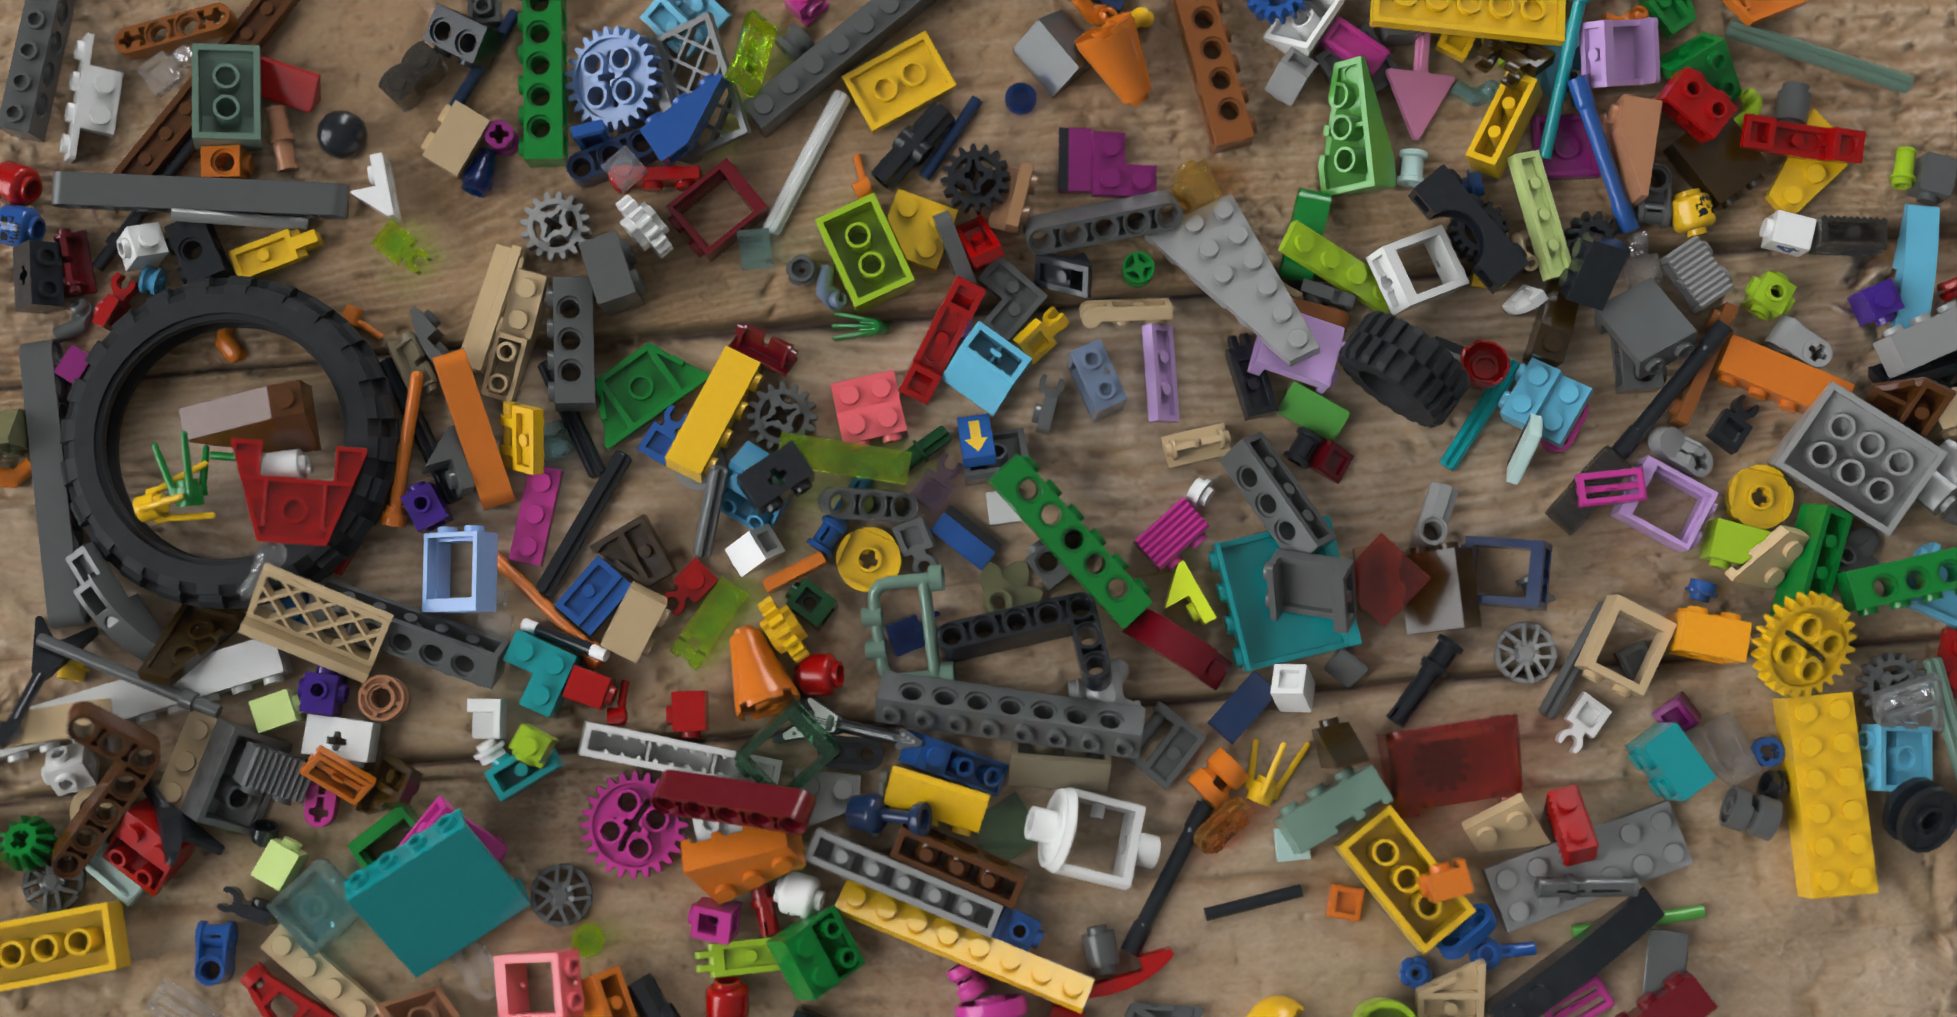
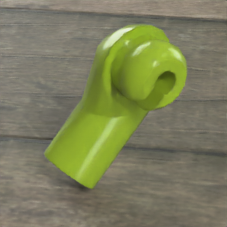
[1733,88,1763,129]

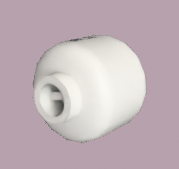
[774,871,826,919]

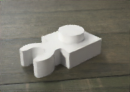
[1555,692,1612,754]

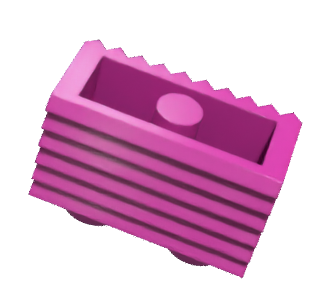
[1133,497,1209,572]

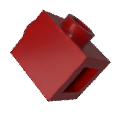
[562,665,618,710]
[666,690,709,738]

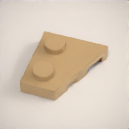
[1725,525,1810,590]
[1461,792,1551,853]
[1415,959,1486,1017]

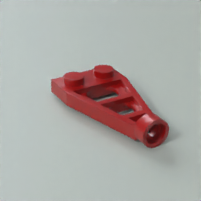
[239,962,339,1017]

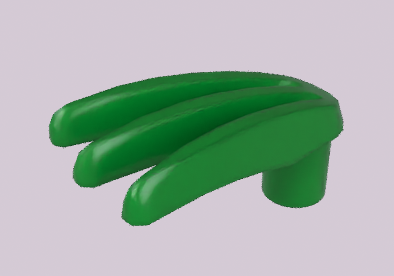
[831,311,890,342]

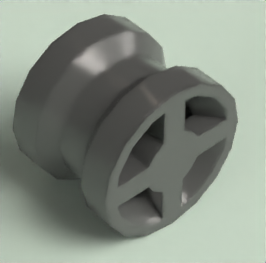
[775,23,815,62]

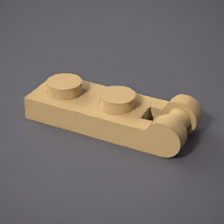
[1079,298,1173,328]

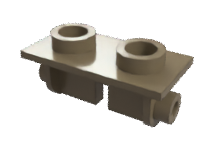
[386,331,441,400]

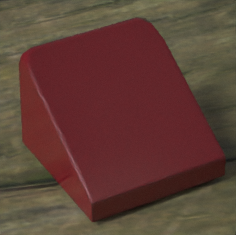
[1308,438,1354,484]

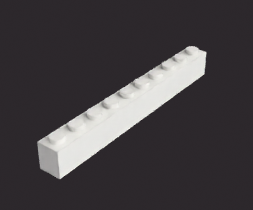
[0,639,294,763]

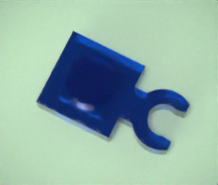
[884,610,941,657]

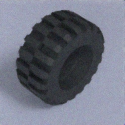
[1339,311,1470,428]

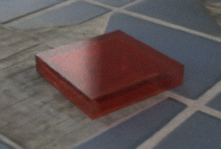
[1354,533,1432,627]

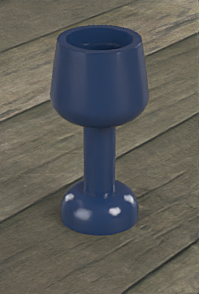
[846,794,932,836]

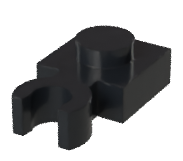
[1705,394,1760,455]

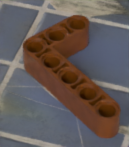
[52,701,161,880]

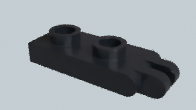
[1225,333,1279,421]

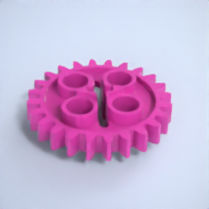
[580,771,690,880]

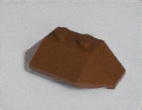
[1864,377,1956,438]

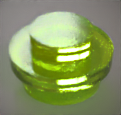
[571,923,605,957]

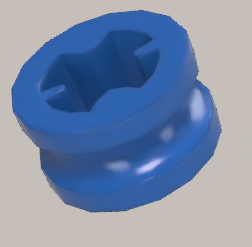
[1750,737,1785,767]

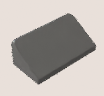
[1643,929,1690,994]

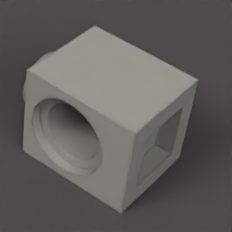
[1264,46,1319,106]

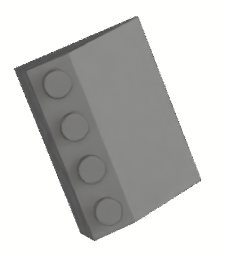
[1767,381,1948,536]

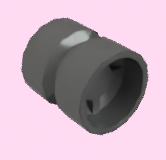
[1719,785,1783,841]

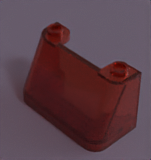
[1376,713,1524,819]

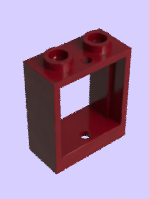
[666,158,770,262]

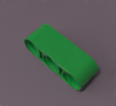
[1278,187,1332,282]

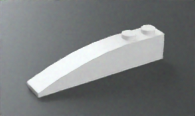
[577,720,783,786]

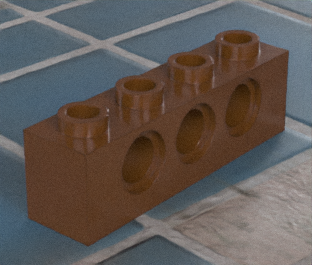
[889,824,1028,909]

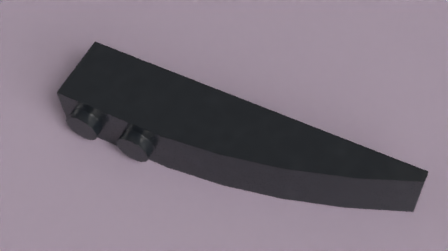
[1485,886,1665,1017]

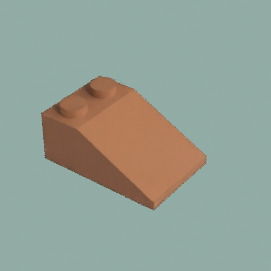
[1600,94,1663,208]

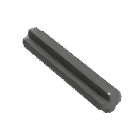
[693,465,729,558]

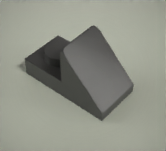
[422,425,475,498]

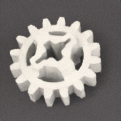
[615,194,674,258]

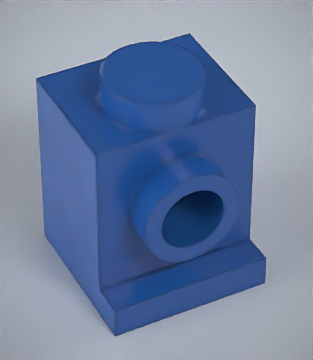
[992,906,1045,952]

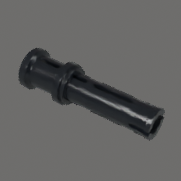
[1386,634,1464,728]

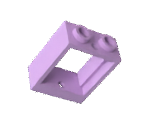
[1609,455,1719,553]

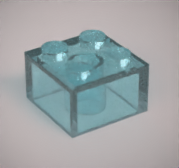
[266,858,360,957]

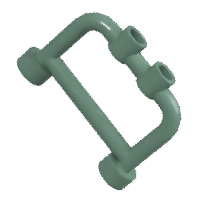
[861,564,957,681]

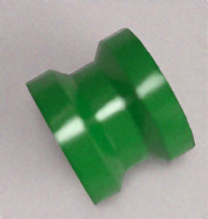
[1121,251,1155,288]

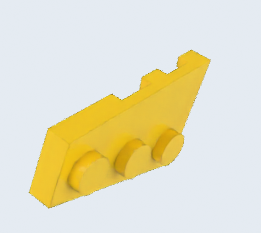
[1764,108,1848,214]

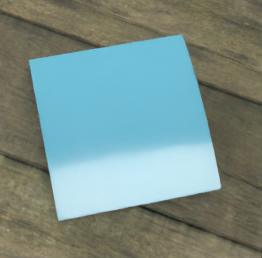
[640,0,733,62]

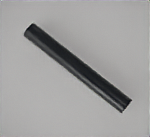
[1203,884,1303,921]

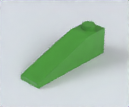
[1318,56,1397,197]

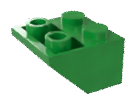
[766,905,866,1000]

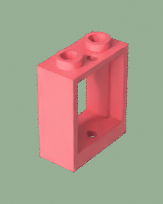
[493,948,584,1017]

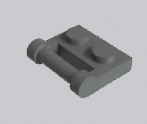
[1124,701,1207,790]

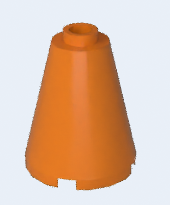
[1075,11,1152,106]
[729,625,800,721]

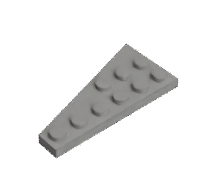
[1144,194,1320,367]

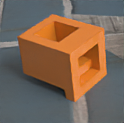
[1417,857,1474,903]

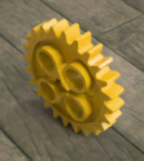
[1750,591,1857,699]

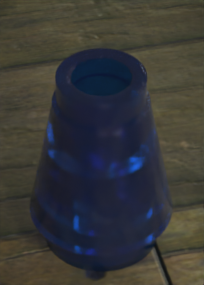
[461,147,498,198]

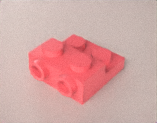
[830,370,908,451]

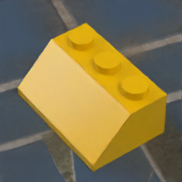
[883,765,990,837]

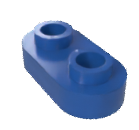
[1436,903,1497,960]

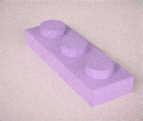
[1142,323,1180,424]

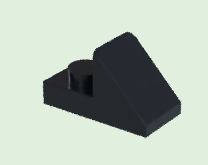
[1034,253,1092,299]

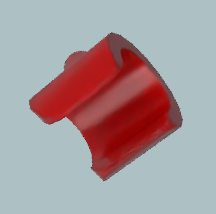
[607,680,630,726]

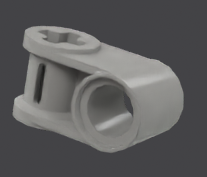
[1763,315,1833,369]

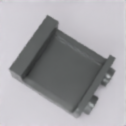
[1594,278,1697,379]
[1263,549,1357,634]

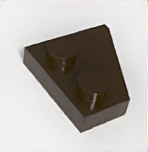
[590,514,677,588]
[355,751,423,814]

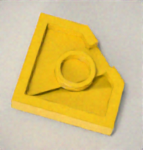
[887,189,959,272]

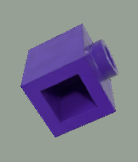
[1847,278,1905,327]
[400,481,455,534]

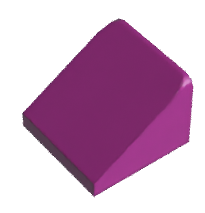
[54,345,89,384]
[1652,691,1702,733]

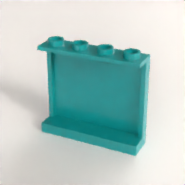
[1208,515,1362,672]
[343,808,531,978]

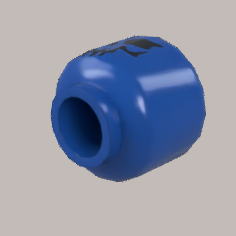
[0,204,46,247]

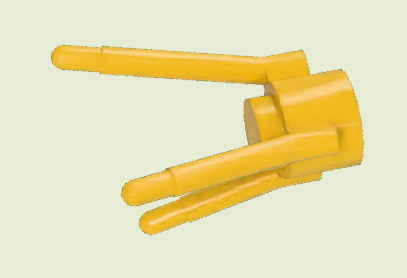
[133,460,216,525]
[1243,738,1311,807]

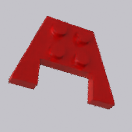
[231,438,368,546]

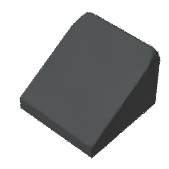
[1324,649,1368,687]

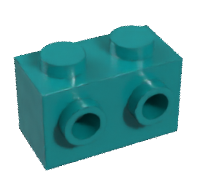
[484,748,565,802]

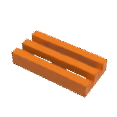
[762,551,828,594]
[299,745,377,806]

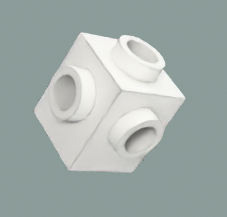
[41,742,100,797]

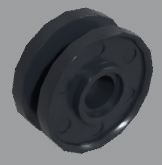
[1882,777,1957,853]

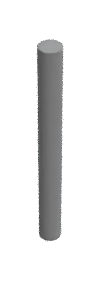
[171,208,308,231]

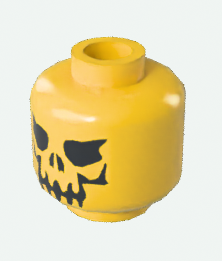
[1671,188,1716,239]

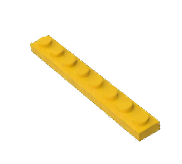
[835,879,1095,1014]

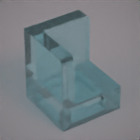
[737,228,775,271]

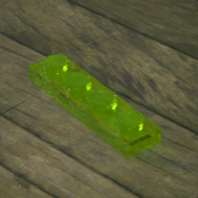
[779,432,912,485]

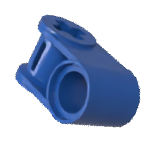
[194,921,238,986]

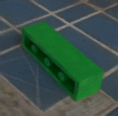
[1767,503,1853,639]

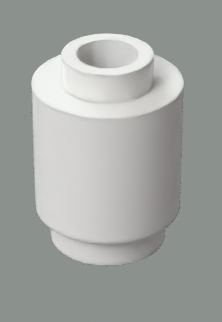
[261,449,311,479]

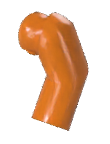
[215,328,247,363]

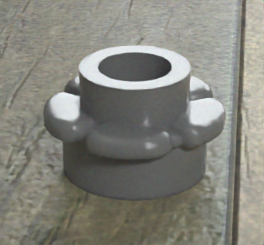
[786,255,818,286]

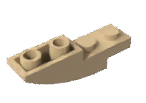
[480,268,550,401]

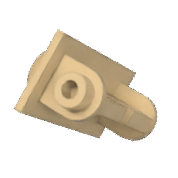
[1161,423,1231,469]

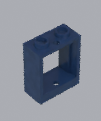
[1461,536,1553,611]

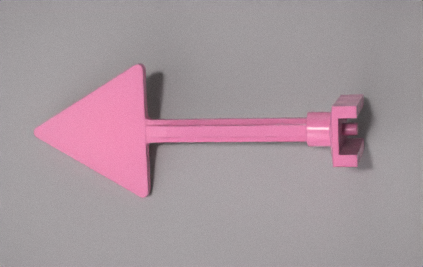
[1385,32,1455,141]

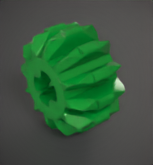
[0,815,58,872]

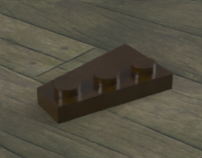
[137,604,246,687]

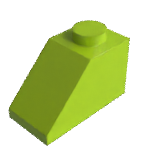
[1699,518,1771,570]

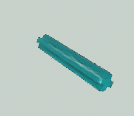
[1440,358,1521,471]

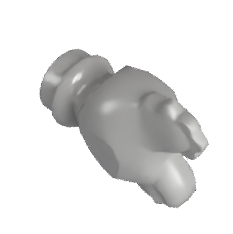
[1068,658,1142,707]

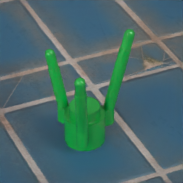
[151,430,210,508]

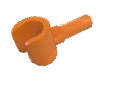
[851,154,873,199]
[342,305,384,341]

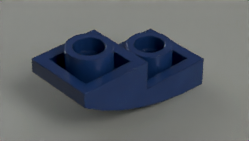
[1207,670,1273,745]

